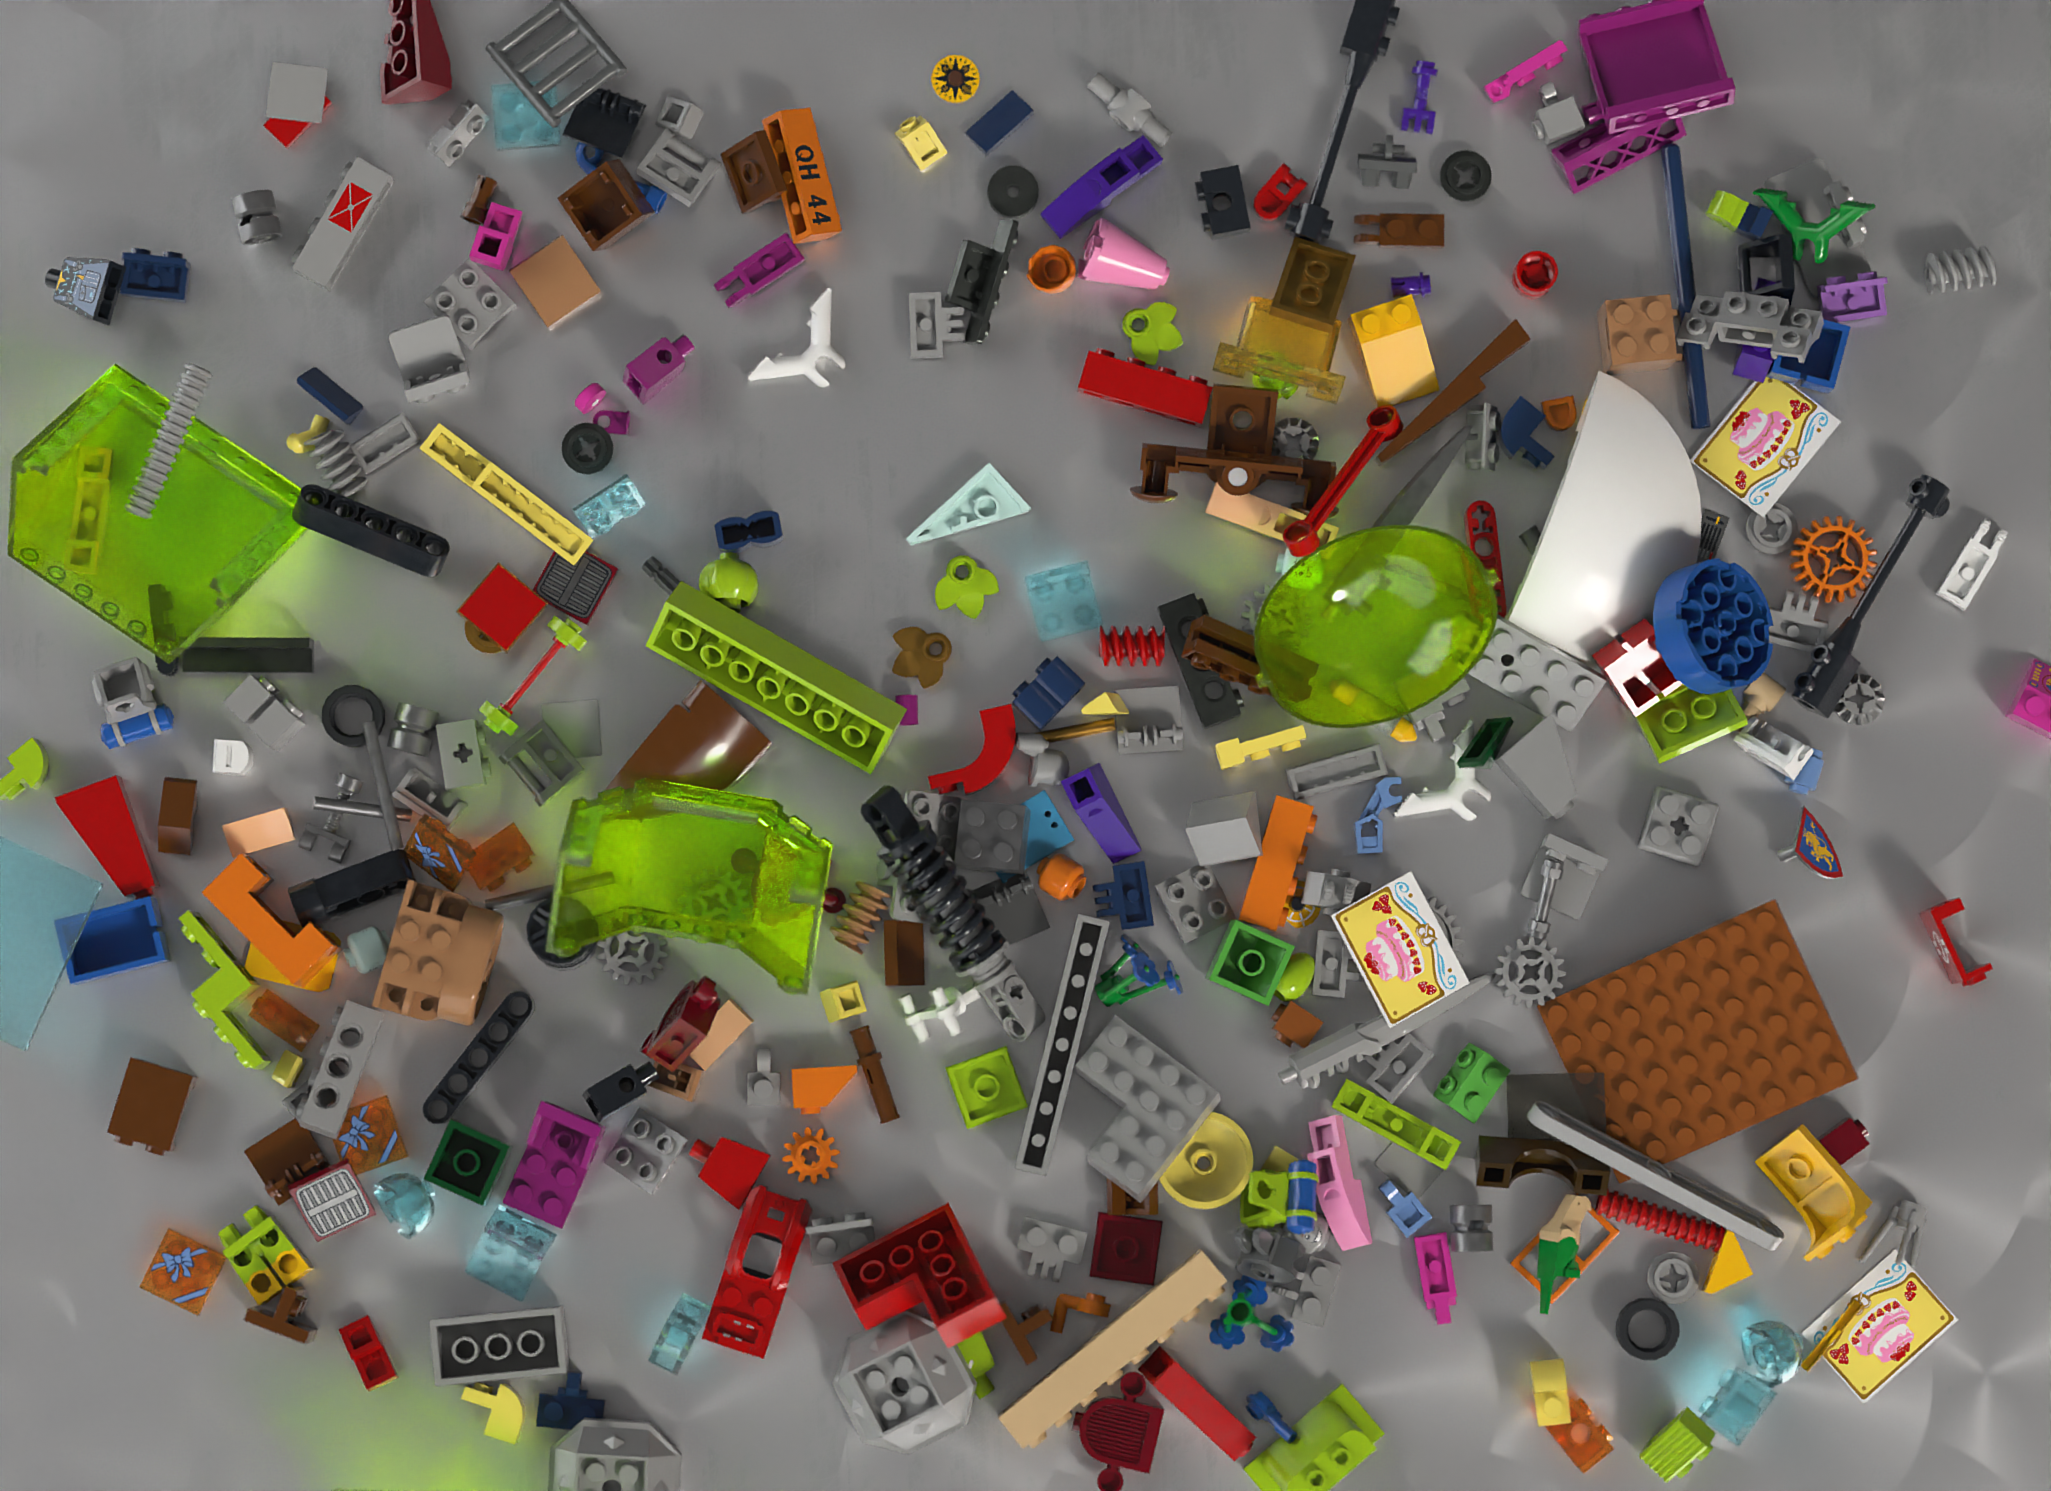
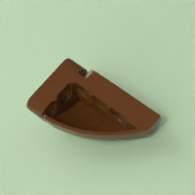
[596,680,773,820]

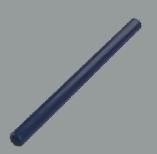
[1661,143,1711,429]

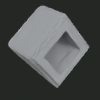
[655,95,704,140]

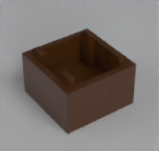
[557,159,655,251]

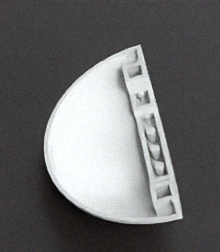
[1501,371,1702,672]

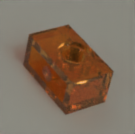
[1544,1396,1614,1474]

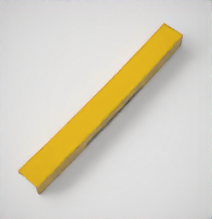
[1799,1299,1863,1372]

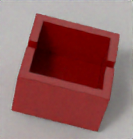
[1592,618,1682,717]

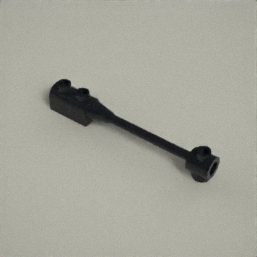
[1284,0,1400,244]
[1791,474,1950,718]

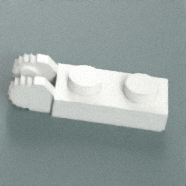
[1936,518,2008,611]

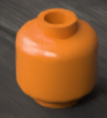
[1036,853,1086,901]

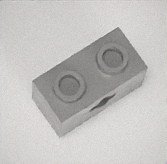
[436,719,491,791]

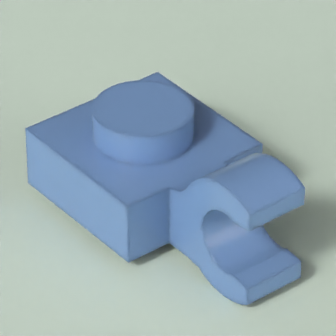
[1378,1179,1432,1238]

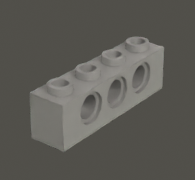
[296,1000,384,1140]

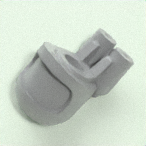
[1015,732,1070,787]

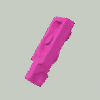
[1483,40,1568,103]
[1413,1232,1457,1325]

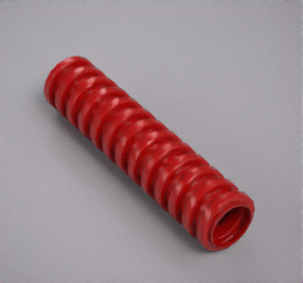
[1595,1188,1727,1253]

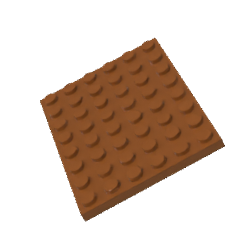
[1537,898,1859,1184]

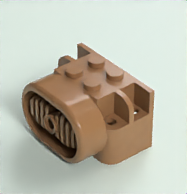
[372,880,504,1026]

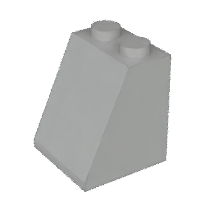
[1495,714,1577,819]

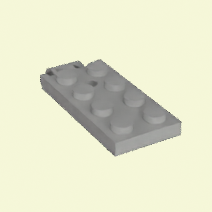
[1445,610,1607,732]

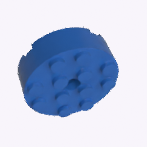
[1653,558,1773,694]

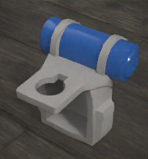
[91,657,174,749]

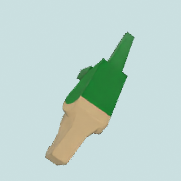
[1537,1194,1592,1314]

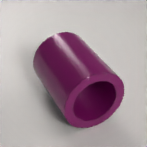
[895,695,918,726]

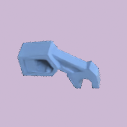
[1354,777,1402,854]

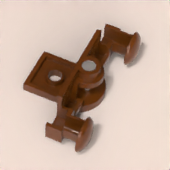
[1130,383,1339,518]

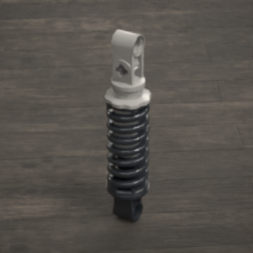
[861,785,1045,1042]

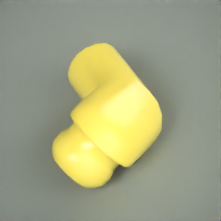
[286,414,330,454]

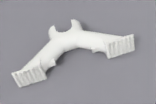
[747,287,845,387]
[1392,720,1491,821]

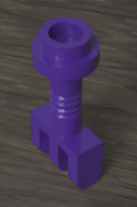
[1400,61,1438,134]

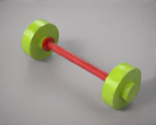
[478,615,587,736]

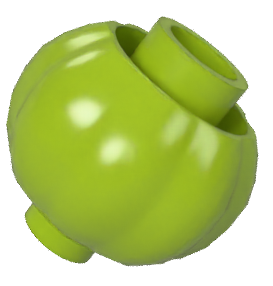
[699,552,759,613]

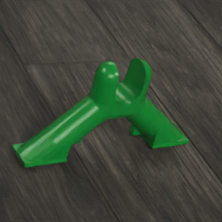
[1753,188,1875,264]

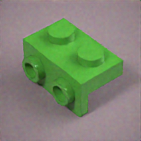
[1433,1043,1511,1124]

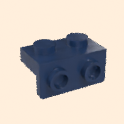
[120,248,191,302]

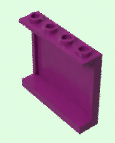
[1578,0,1736,134]

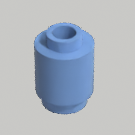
[1784,748,1824,795]

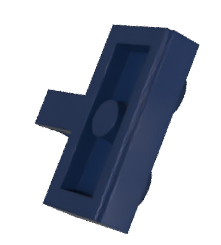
[536,1371,606,1430]

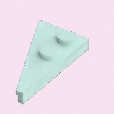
[906,463,1031,546]

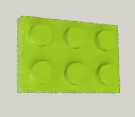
[1633,684,1748,764]

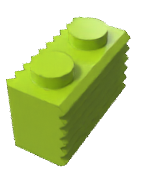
[1639,1407,1716,1482]

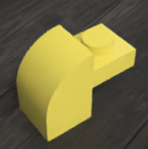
[1530,1358,1571,1427]
[461,1382,526,1445]

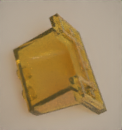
[1212,297,1346,404]

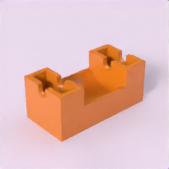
[201,853,342,988]

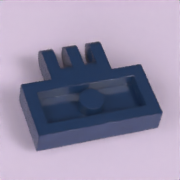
[1092,861,1154,930]

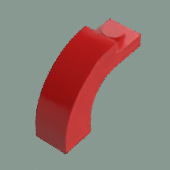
[928,704,1016,796]

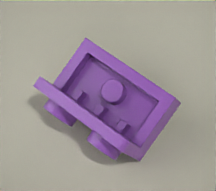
[1817,271,1888,323]

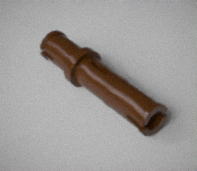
[849,1025,900,1124]

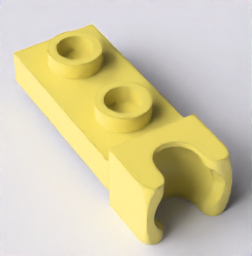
[1214,725,1307,770]

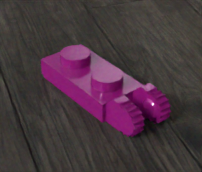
[714,232,805,308]

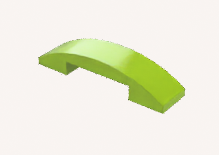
[1331,1079,1461,1170]

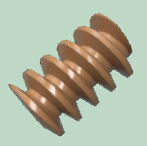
[829,881,892,955]

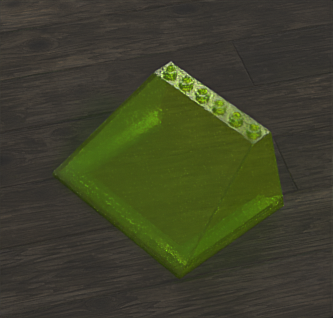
[7,364,308,664]

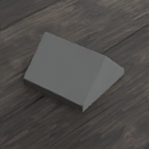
[1185,791,1263,867]

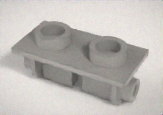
[427,99,490,167]
[1465,403,1501,471]

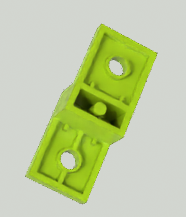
[179,910,273,1070]

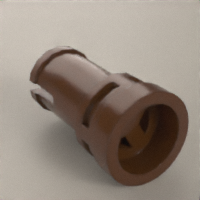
[460,175,497,226]

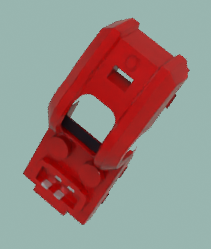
[701,1185,813,1359]

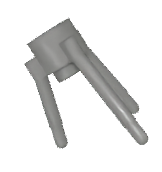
[1859,1200,1927,1268]

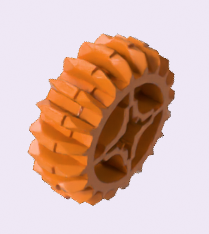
[1789,516,1877,603]

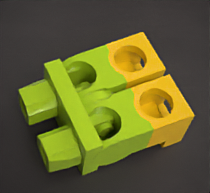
[218,1205,314,1306]

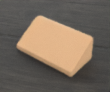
[222,807,296,858]

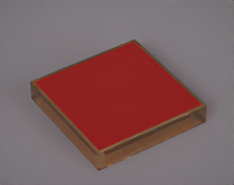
[456,562,548,654]

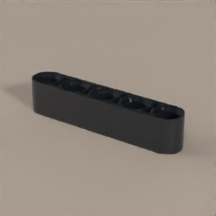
[292,484,450,577]
[423,991,536,1124]

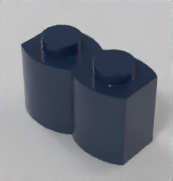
[714,511,784,553]
[1012,656,1085,731]

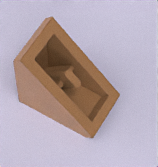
[647,1061,705,1102]

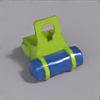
[1240,1159,1319,1234]

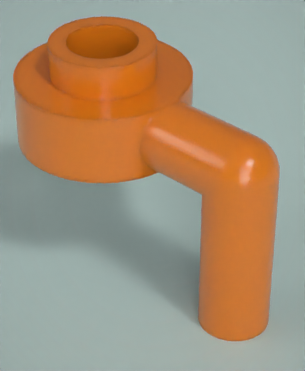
[1050,1292,1111,1333]

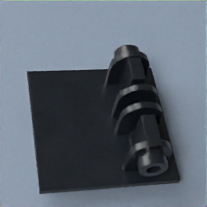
[562,83,646,158]

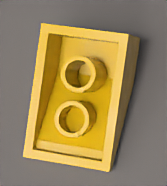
[1348,294,1440,408]

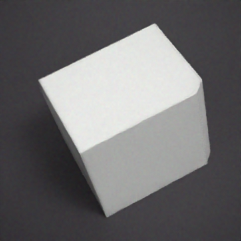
[212,739,254,775]

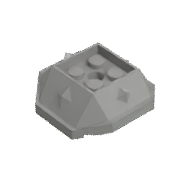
[832,1309,977,1455]
[548,1418,682,1491]

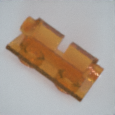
[248,989,320,1052]

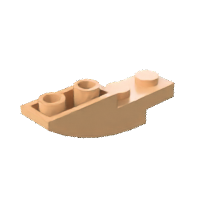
[1205,482,1339,558]

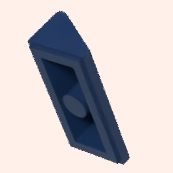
[965,90,1034,157]
[296,367,363,425]

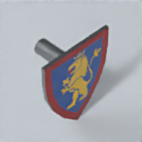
[1777,806,1843,879]

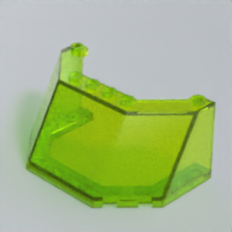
[546,778,833,995]

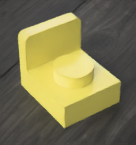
[894,116,948,171]

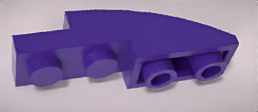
[1040,135,1163,239]

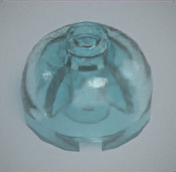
[374,1172,436,1239]
[1741,1320,1804,1388]

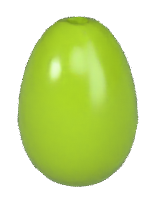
[1274,952,1315,1002]

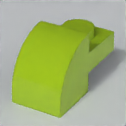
[0,737,49,801]

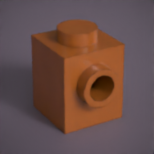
[1271,1001,1323,1049]

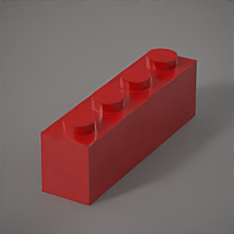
[1077,348,1213,428]

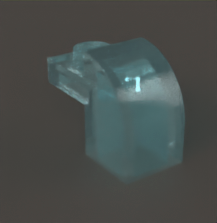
[648,1293,712,1375]

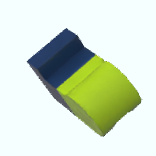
[1706,190,1773,241]

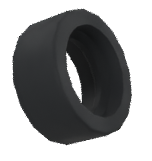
[322,685,385,747]
[1616,1298,1680,1360]

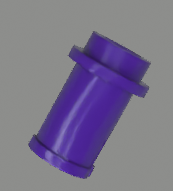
[1391,272,1431,298]

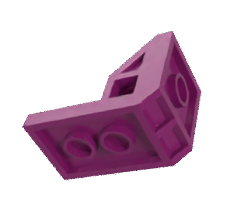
[502,1101,606,1229]

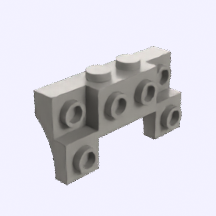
[1676,291,1824,363]

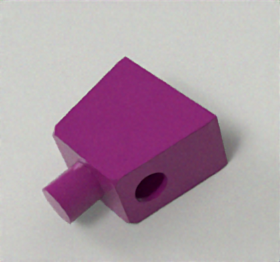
[622,334,695,405]

